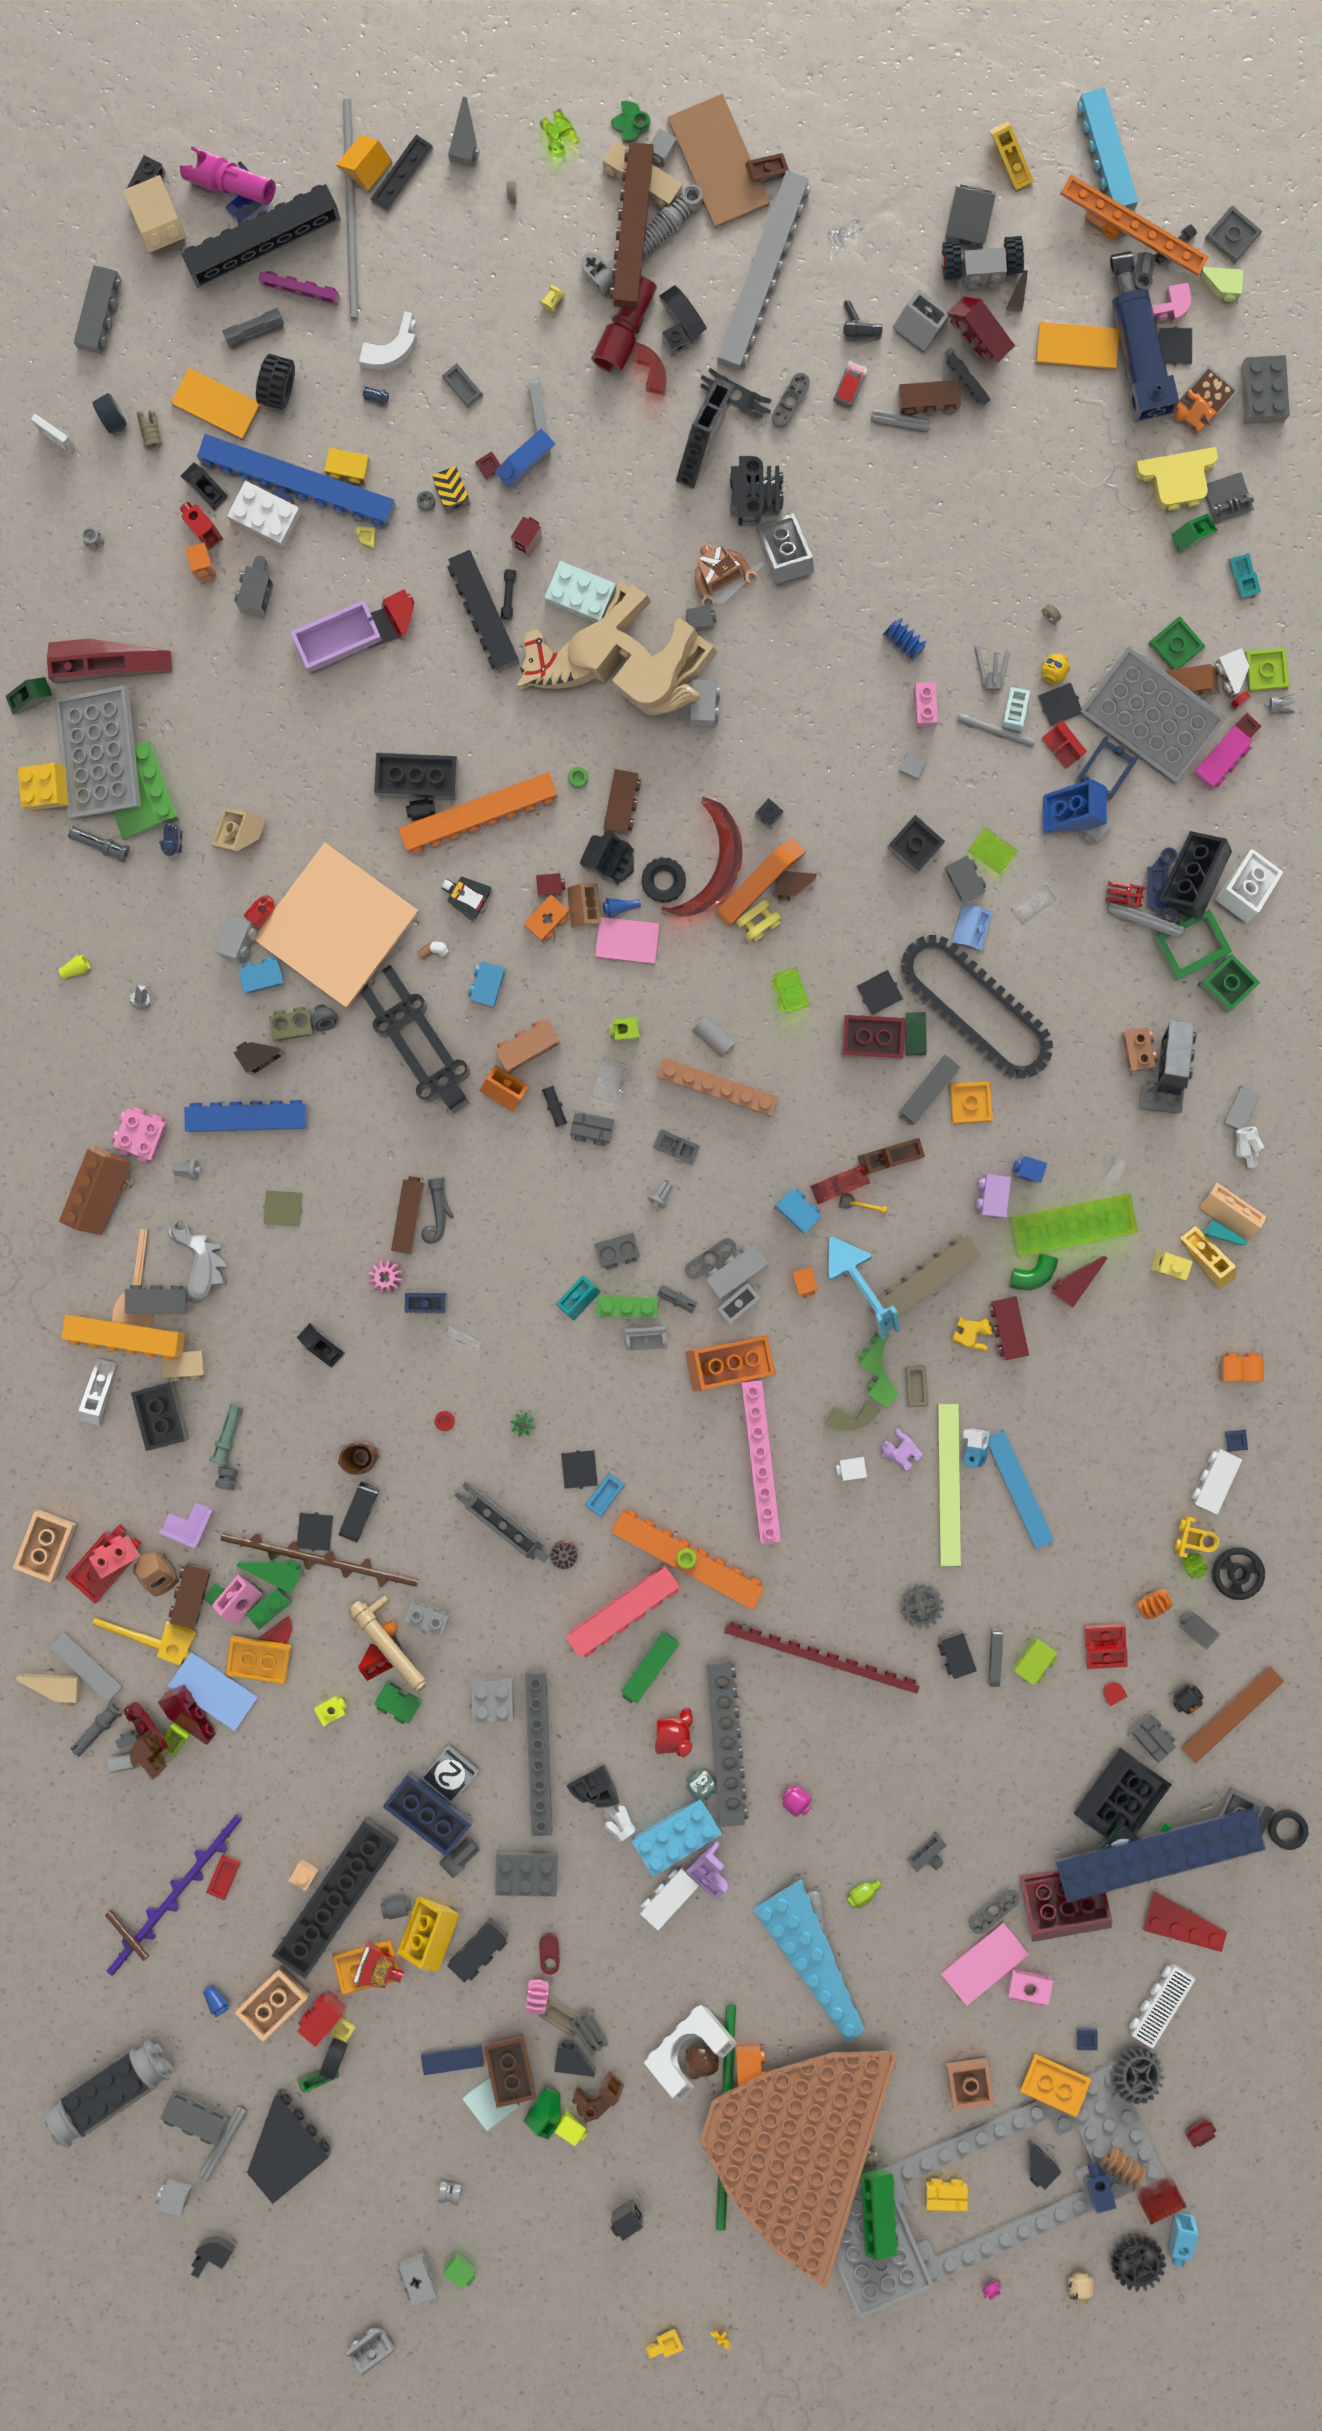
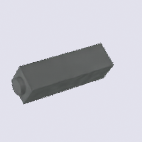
[898,1055,960,1125]

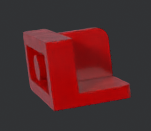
[1042,720,1087,769]

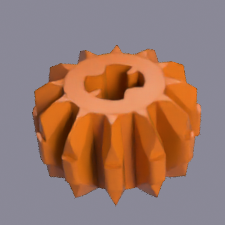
[1137,1589,1173,1620]

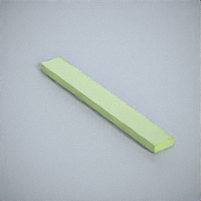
[938,1404,961,1566]

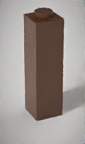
[391,1176,425,1254]

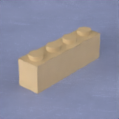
[602,140,683,209]

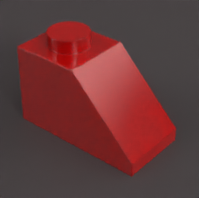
[381,589,415,640]

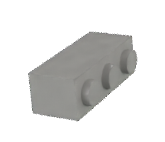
[706,1243,769,1299]

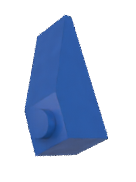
[495,428,556,487]

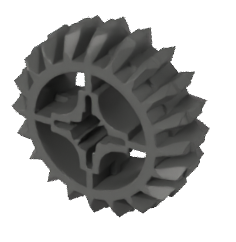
[1110,2047,1165,2104]

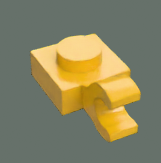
[646,2328,684,2359]

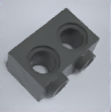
[1139,1081,1184,1114]
[595,1233,640,1270]

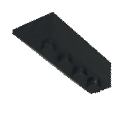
[1159,831,1232,919]

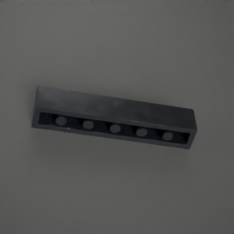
[447,550,519,673]

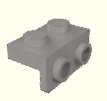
[345,2328,396,2375]

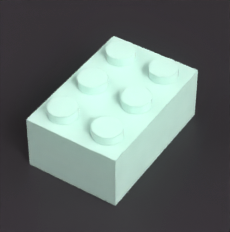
[545,561,616,623]

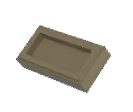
[905,1365,928,1407]
[539,1998,584,2037]

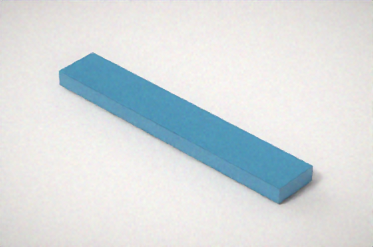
[988,1430,1054,1549]

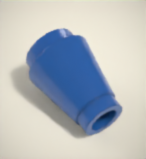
[203,1985,229,2018]

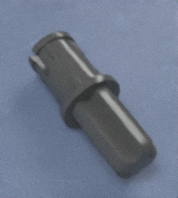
[657,1286,697,1314]

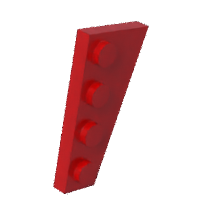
[1143,1890,1227,1952]

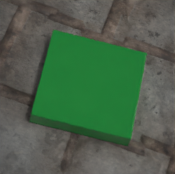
[1149,616,1206,670]

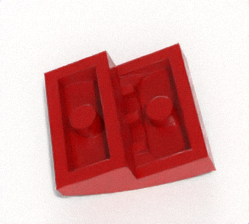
[1084,1623,1128,1669]

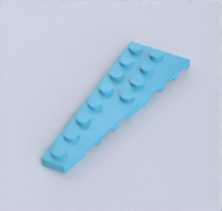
[753,1879,865,2042]

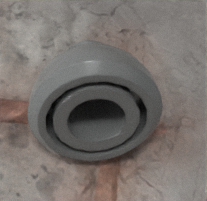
[311,1004,339,1031]

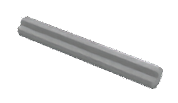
[1108,902,1185,938]
[199,2107,247,2182]

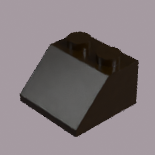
[234,1041,285,1076]

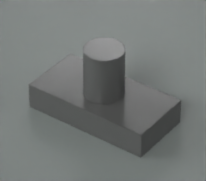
[907,1832,947,1872]

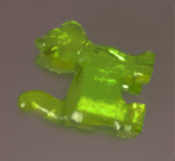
[540,108,580,154]

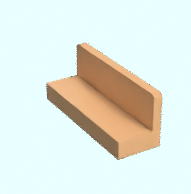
[1199,1183,1266,1242]

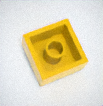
[18,763,69,811]

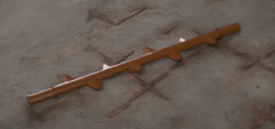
[220,1533,418,1587]

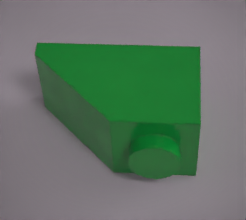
[1171,514,1218,551]

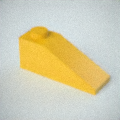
[990,121,1034,190]
[1180,1226,1236,1289]

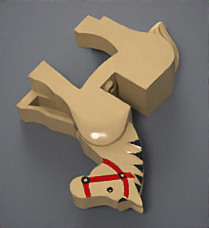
[517,580,717,715]

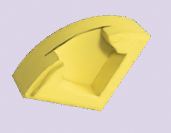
[355,526,376,549]

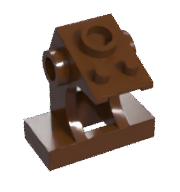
[572,2071,624,2123]

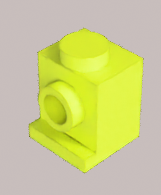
[314,1695,347,1727]

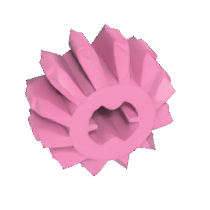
[368,1260,403,1294]
[525,1979,549,2015]

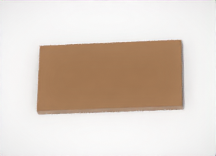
[668,93,770,229]

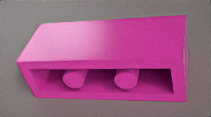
[1193,725,1253,790]

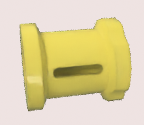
[539,285,565,313]

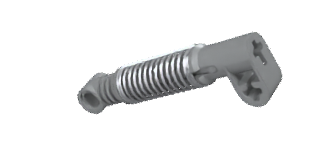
[581,184,703,295]

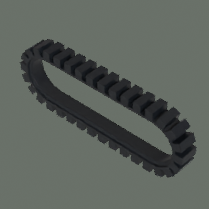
[900,935,1053,1079]

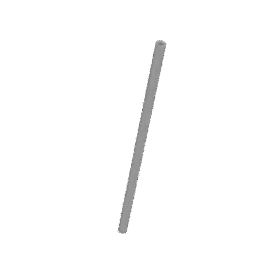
[343,99,358,319]

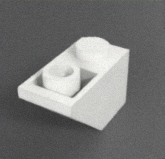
[1215,648,1249,698]

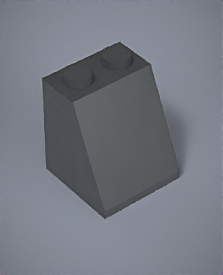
[946,183,996,247]

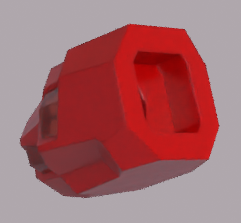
[244,895,275,929]

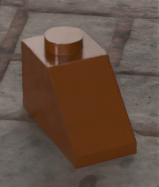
[774,871,817,902]

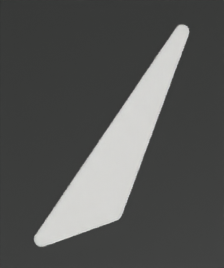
[701,562,764,604]

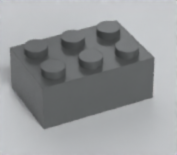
[1241,355,1290,424]
[495,1850,558,1897]

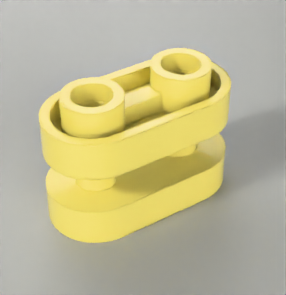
[735,898,782,942]

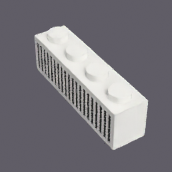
[1129,1962,1196,2049]

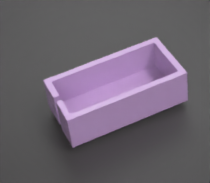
[291,600,382,673]

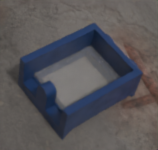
[1076,736,1139,801]

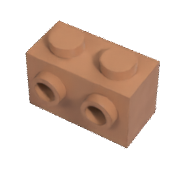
[1122,1027,1158,1072]

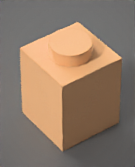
[289,1859,319,1891]

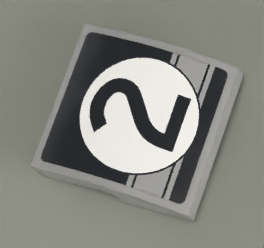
[421,1745,479,1804]

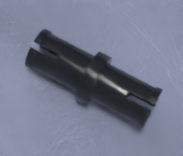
[542,1085,568,1127]

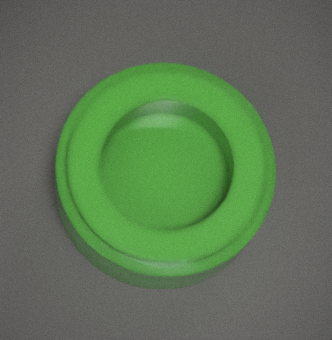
[568,767,588,788]

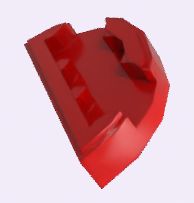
[257,1616,292,1644]

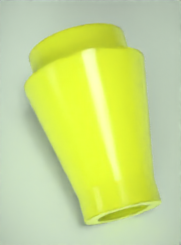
[59,954,90,980]

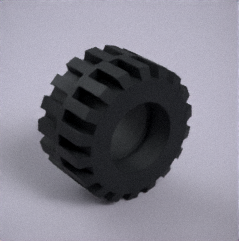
[256,354,295,410]

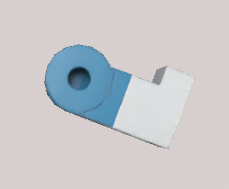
[963,1428,990,1468]

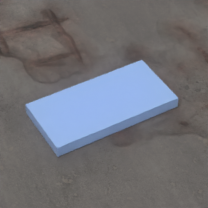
[168,1652,258,1731]

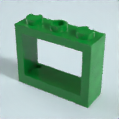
[1153,909,1232,981]

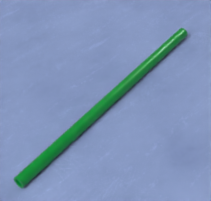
[716,2004,736,2231]

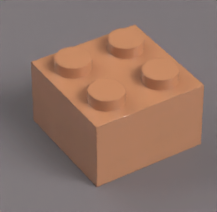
[946,2057,994,2110]

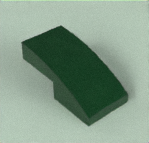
[905,1012,927,1056]

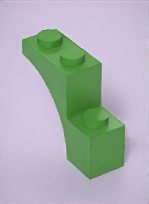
[858,1332,899,1408]

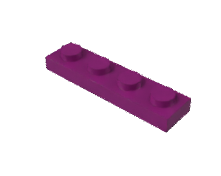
[259,271,340,305]

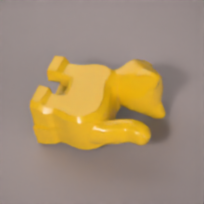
[952,1317,993,1352]

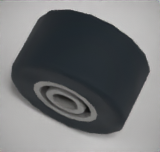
[92,393,127,434]

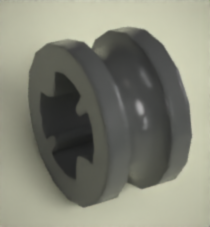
[417,491,436,511]

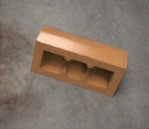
[567,883,601,927]

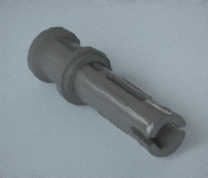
[68,826,130,863]
[70,1702,123,1757]

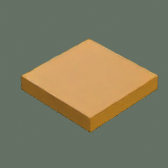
[949,1081,993,1124]

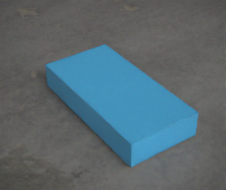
[585,1473,625,1517]

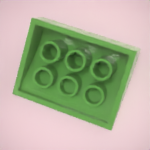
[113,741,180,840]

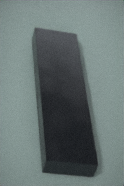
[370,134,433,212]

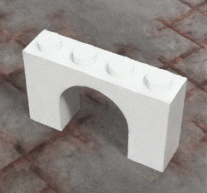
[644,2005,738,2102]

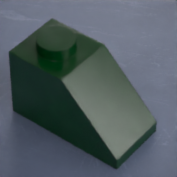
[5,677,52,714]

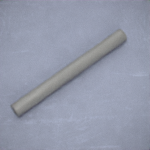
[957,713,1036,747]

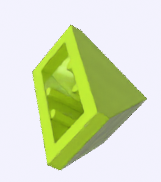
[163,1723,191,1757]

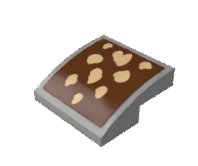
[1180,365,1239,425]

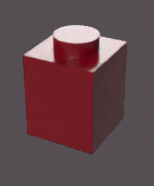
[536,873,566,898]

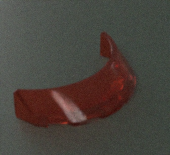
[661,797,743,917]

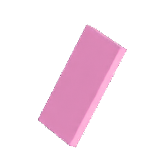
[941,1922,1029,2006]

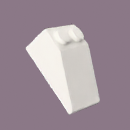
[1215,848,1283,923]

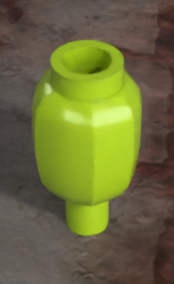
[847,1880,882,1909]

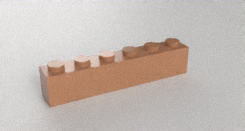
[657,1057,778,1117]

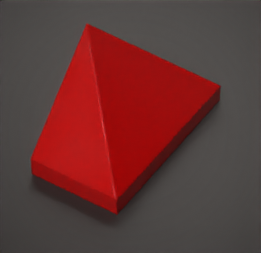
[358,1644,393,1681]

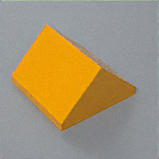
[336,135,392,191]

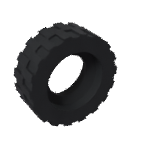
[642,857,686,903]

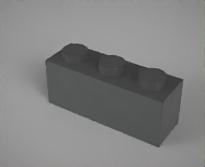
[125,1285,187,1314]
[160,2091,228,2144]

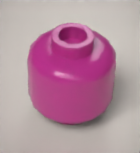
[781,1786,812,1817]

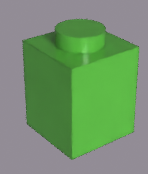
[443,2252,476,2290]

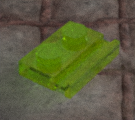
[968,827,1018,875]

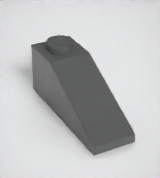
[448,97,480,167]
[1179,1612,1220,1650]

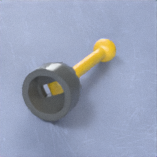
[839,1192,888,1214]

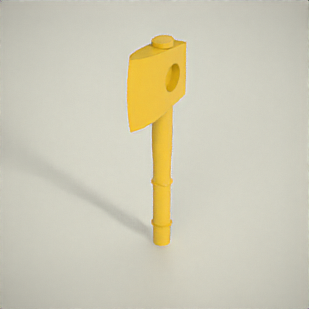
[92,1617,197,1665]

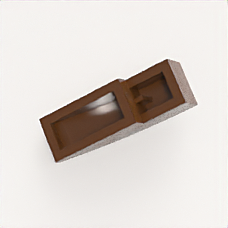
[857,1138,925,1175]

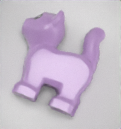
[880,1428,923,1472]

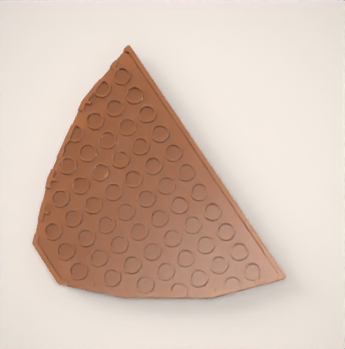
[700,2051,898,2289]

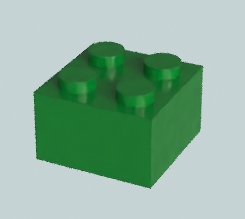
[1199,954,1260,1013]

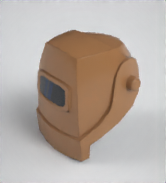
[133,1552,179,1597]

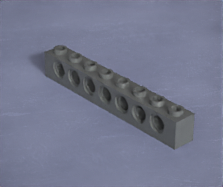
[706,1660,748,1827]
[525,1670,553,1836]

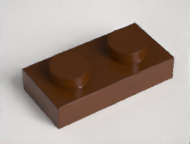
[745,153,789,183]

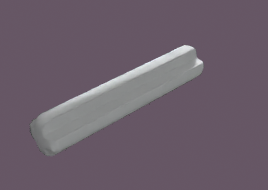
[871,410,930,431]

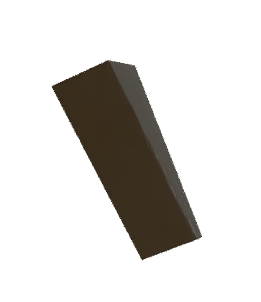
[1006,270,1028,311]

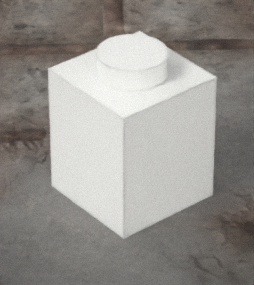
[836,1456,867,1481]

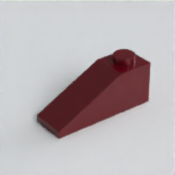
[1051,1256,1108,1308]

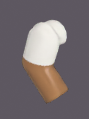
[417,941,448,959]

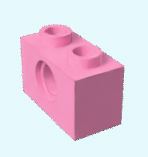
[914,682,938,728]
[212,1575,262,1625]
[1007,1969,1053,2007]

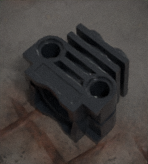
[730,456,783,526]

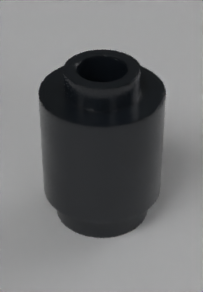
[406,798,436,821]

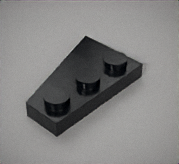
[945,347,991,405]

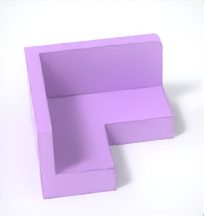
[159,1502,215,1549]
[686,1841,729,1900]

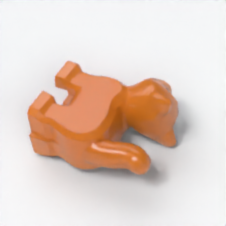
[1174,389,1217,433]

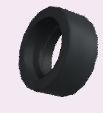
[1268,1810,1309,1850]
[319,2038,348,2080]

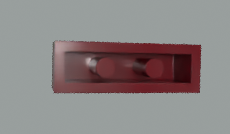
[989,1296,1029,1361]

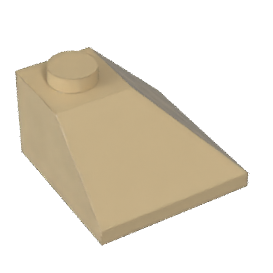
[211,807,266,851]

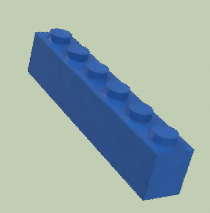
[184,1100,308,1132]

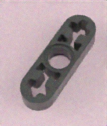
[772,373,810,428]
[685,1238,736,1279]
[988,1628,1003,1687]
[969,1888,1019,1934]

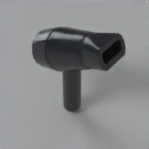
[843,300,883,339]

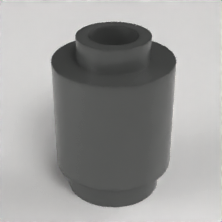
[381,1895,412,1920]

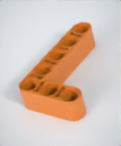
[715,838,806,927]

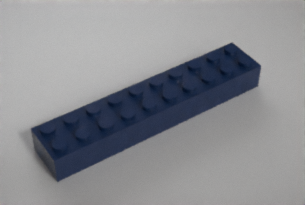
[1055,1807,1266,1903]

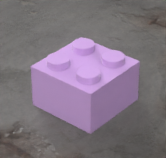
[975,1174,1011,1218]

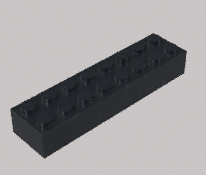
[181,184,341,288]
[272,1817,399,1979]

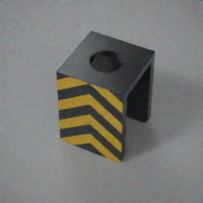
[432,466,470,514]

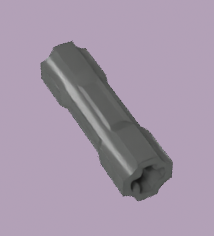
[222,308,285,348]

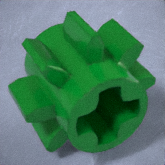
[510,1412,535,1437]

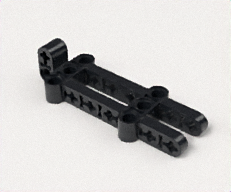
[360,965,470,1114]

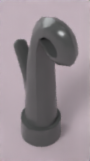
[421,1178,454,1244]

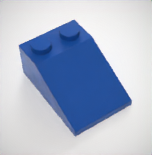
[1043,779,1107,833]

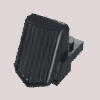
[580,830,634,885]

